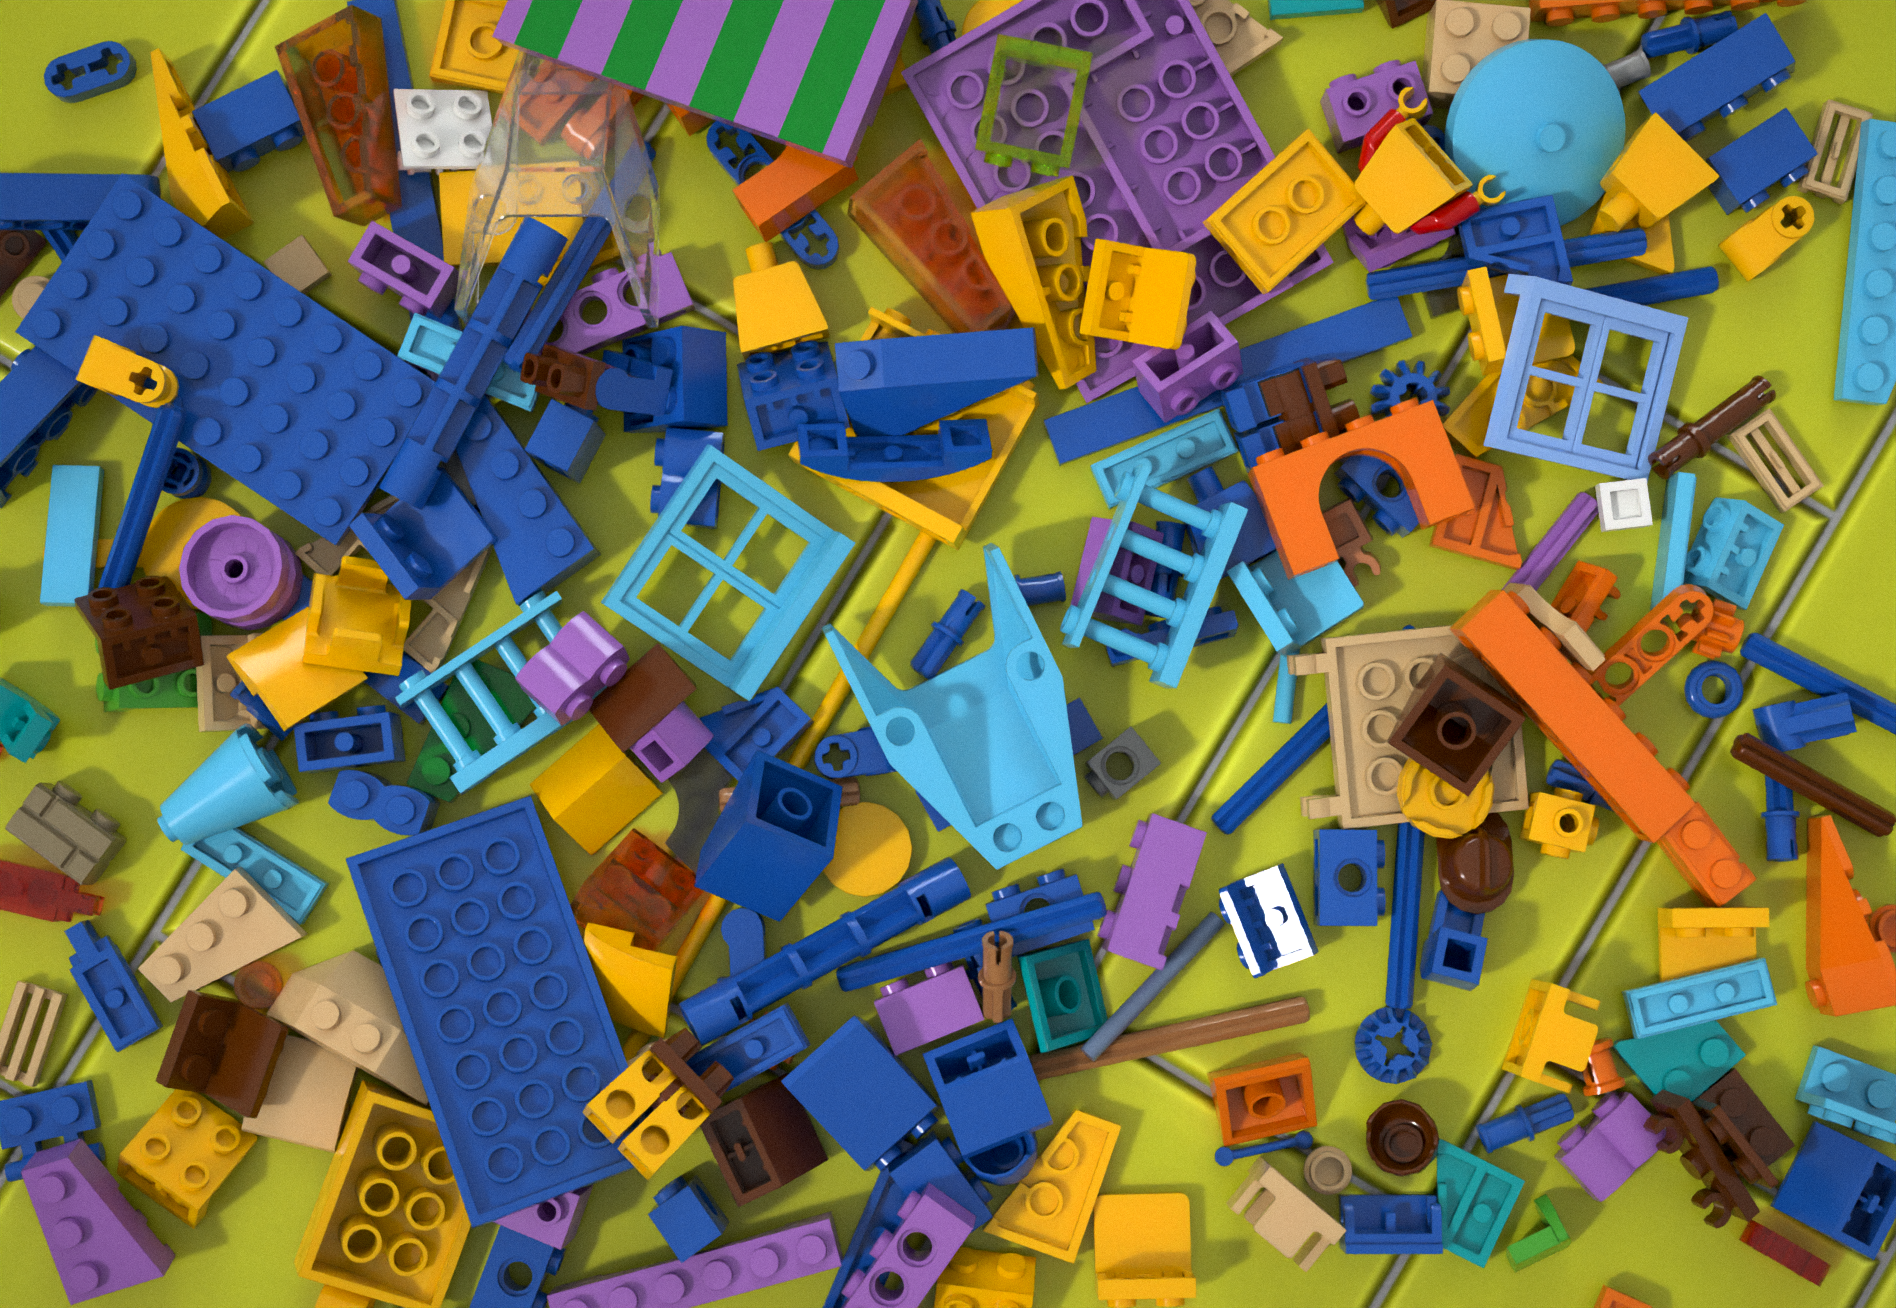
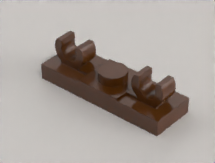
[1643,1089,1760,1229]

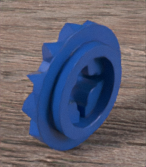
[1355,1007,1433,1084]

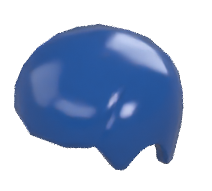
[965,1132,1038,1187]

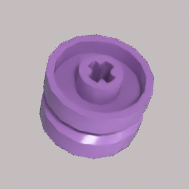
[179,515,303,630]

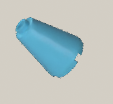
[157,723,299,845]

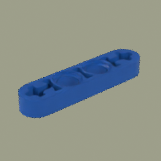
[706,121,839,270]

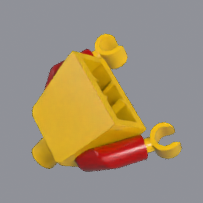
[1354,87,1506,236]

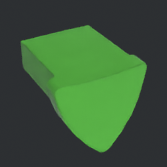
[1506,1194,1572,1273]

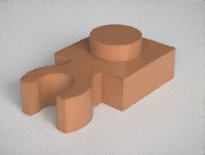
[1322,496,1381,587]

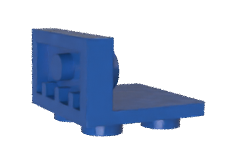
[737,340,850,451]
[349,467,497,600]

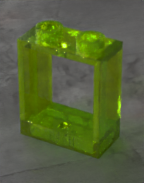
[975,34,1093,177]

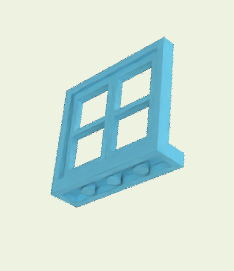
[601,444,855,702]

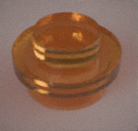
[234,961,283,1009]

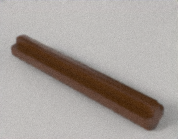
[1730,733,1896,837]

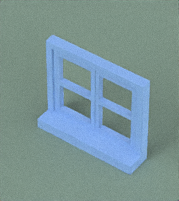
[1483,274,1688,482]

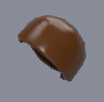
[1366,1099,1439,1177]

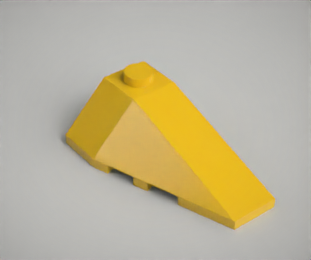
[150,48,254,239]
[971,175,1097,389]

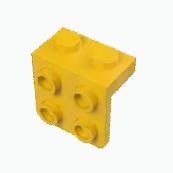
[1079,239,1196,350]
[1457,267,1575,376]
[1093,1192,1196,1308]
[934,1247,1036,1308]

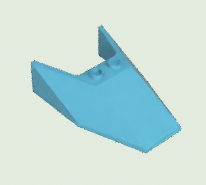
[822,543,1083,870]

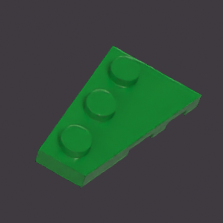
[406,660,536,803]

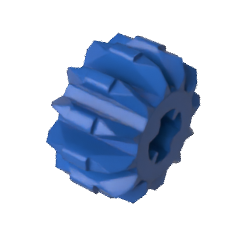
[1369,360,1450,418]

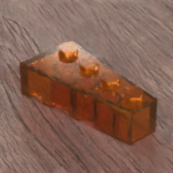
[275,4,402,227]
[847,138,1012,333]

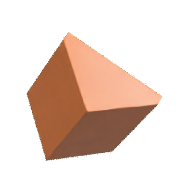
[1207,1052,1317,1147]

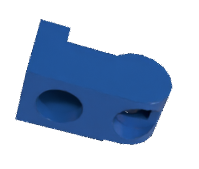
[717,907,767,982]

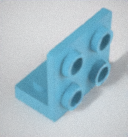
[1227,550,1365,657]
[1795,1045,1896,1145]

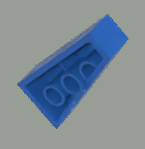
[0,346,99,509]
[456,395,601,606]

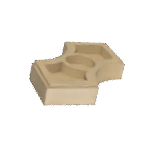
[1503,583,1606,671]

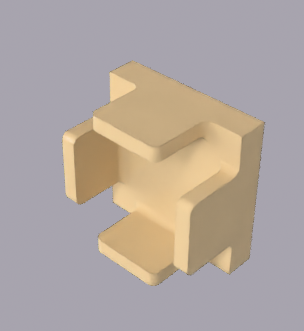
[1226,1156,1347,1272]

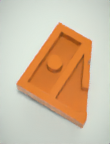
[1429,454,1522,570]

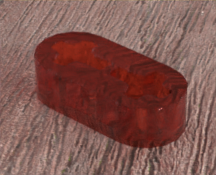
[1738,1219,1832,1287]

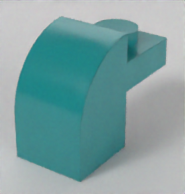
[0,677,60,763]

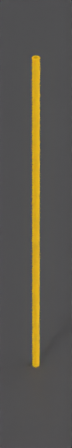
[622,351,1041,1062]

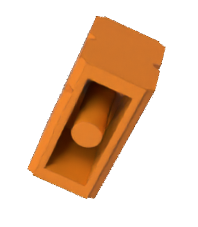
[1656,801,1756,908]

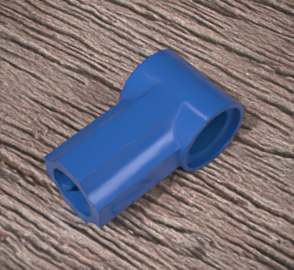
[1752,692,1857,752]

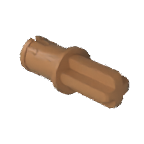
[978,931,1017,1023]

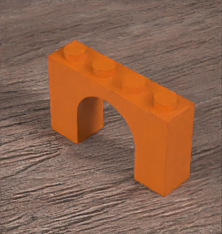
[666,103,858,242]
[1248,398,1475,580]

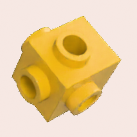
[1519,788,1599,859]

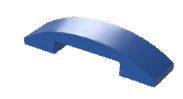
[797,419,992,482]

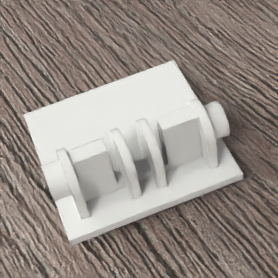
[393,89,498,175]

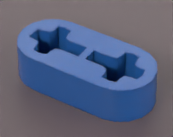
[44,41,137,103]

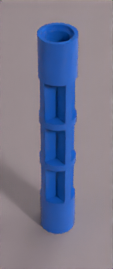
[379,216,568,510]
[678,857,971,1046]

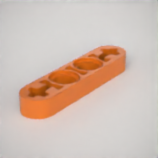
[1587,584,1714,706]

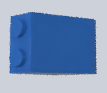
[694,750,843,922]
[781,1015,942,1172]

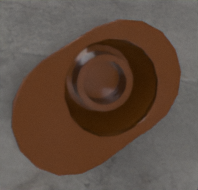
[1436,812,1514,914]

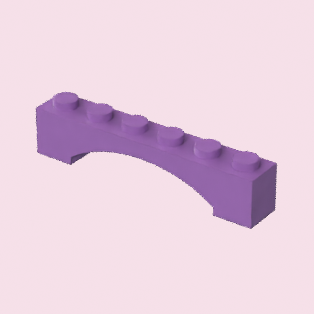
[547,1211,844,1308]

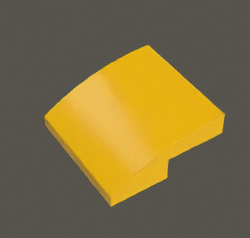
[226,607,367,732]
[584,922,677,1038]

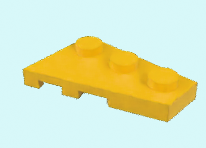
[1442,355,1604,459]
[983,1108,1121,1264]

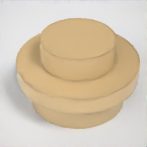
[12,276,50,319]
[1303,1146,1352,1195]

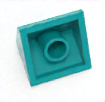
[1017,939,1108,1053]

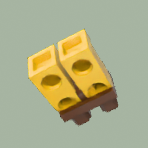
[582,1028,734,1180]

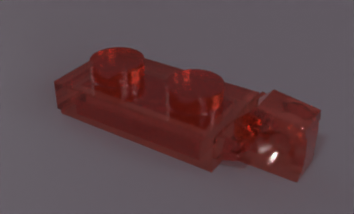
[0,859,105,922]

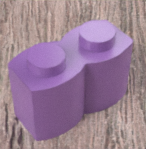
[515,611,630,726]
[1554,1091,1666,1202]

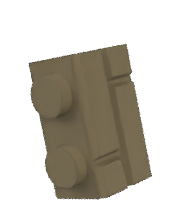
[5,781,127,885]

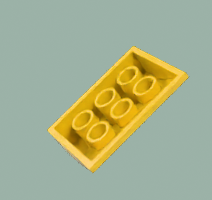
[294,1080,471,1308]

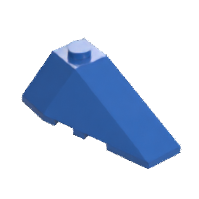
[835,327,1039,437]

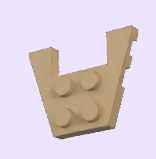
[295,495,494,673]

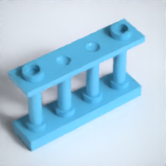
[1060,464,1248,689]
[395,591,607,796]

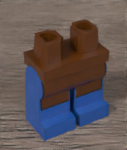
[520,344,673,416]
[1219,357,1360,473]

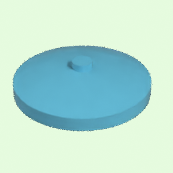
[1444,39,1626,226]

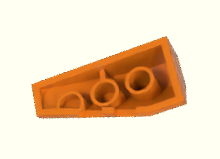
[1805,815,1896,1017]

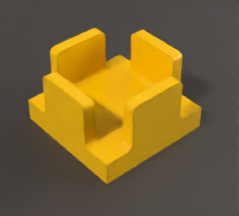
[302,556,412,676]
[1501,979,1601,1094]

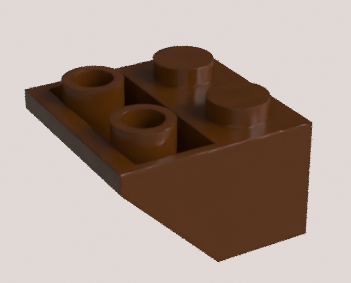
[700,1072,829,1207]

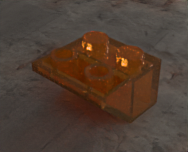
[570,828,705,952]

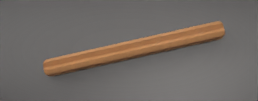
[1030,996,1310,1080]

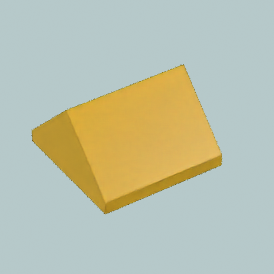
[529,724,663,856]

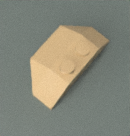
[266,950,430,1107]

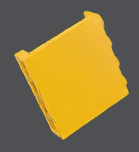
[788,307,1040,551]

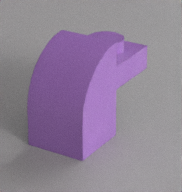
[630,701,714,783]

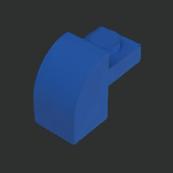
[1420,889,1488,991]

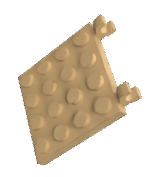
[1287,625,1529,829]

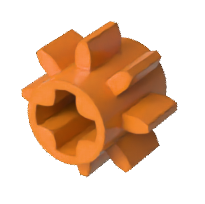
[1691,598,1744,660]

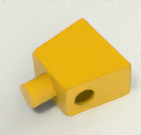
[1598,112,1719,232]
[733,242,830,360]

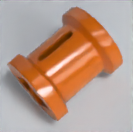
[1582,1038,1626,1096]

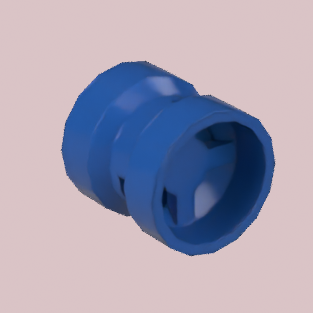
[162,447,212,499]

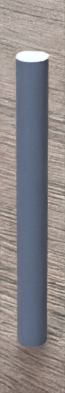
[1080,912,1225,1062]

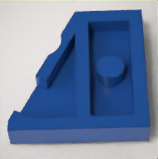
[1458,195,1573,286]
[699,687,814,781]

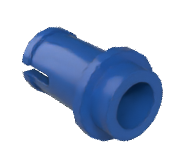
[1013,571,1066,606]

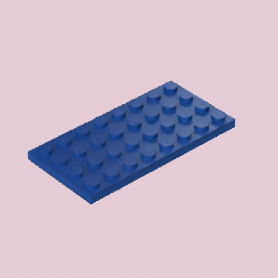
[15,173,435,546]
[346,796,647,1229]

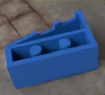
[1638,13,1796,142]

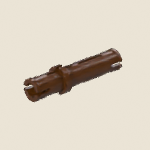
[1648,375,1776,480]

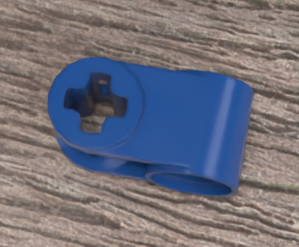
[814,726,897,779]

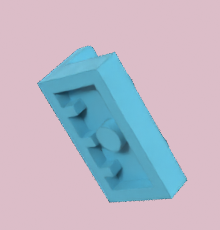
[1683,497,1784,610]

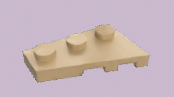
[1189,0,1284,77]
[138,867,308,1002]

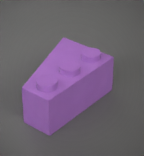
[1097,813,1207,971]
[21,1138,176,1305]

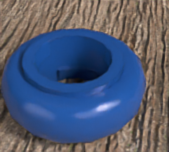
[1684,660,1744,719]

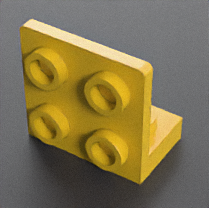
[1657,907,1770,982]
[116,1089,257,1229]

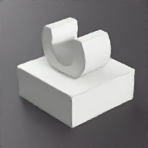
[1595,478,1653,533]

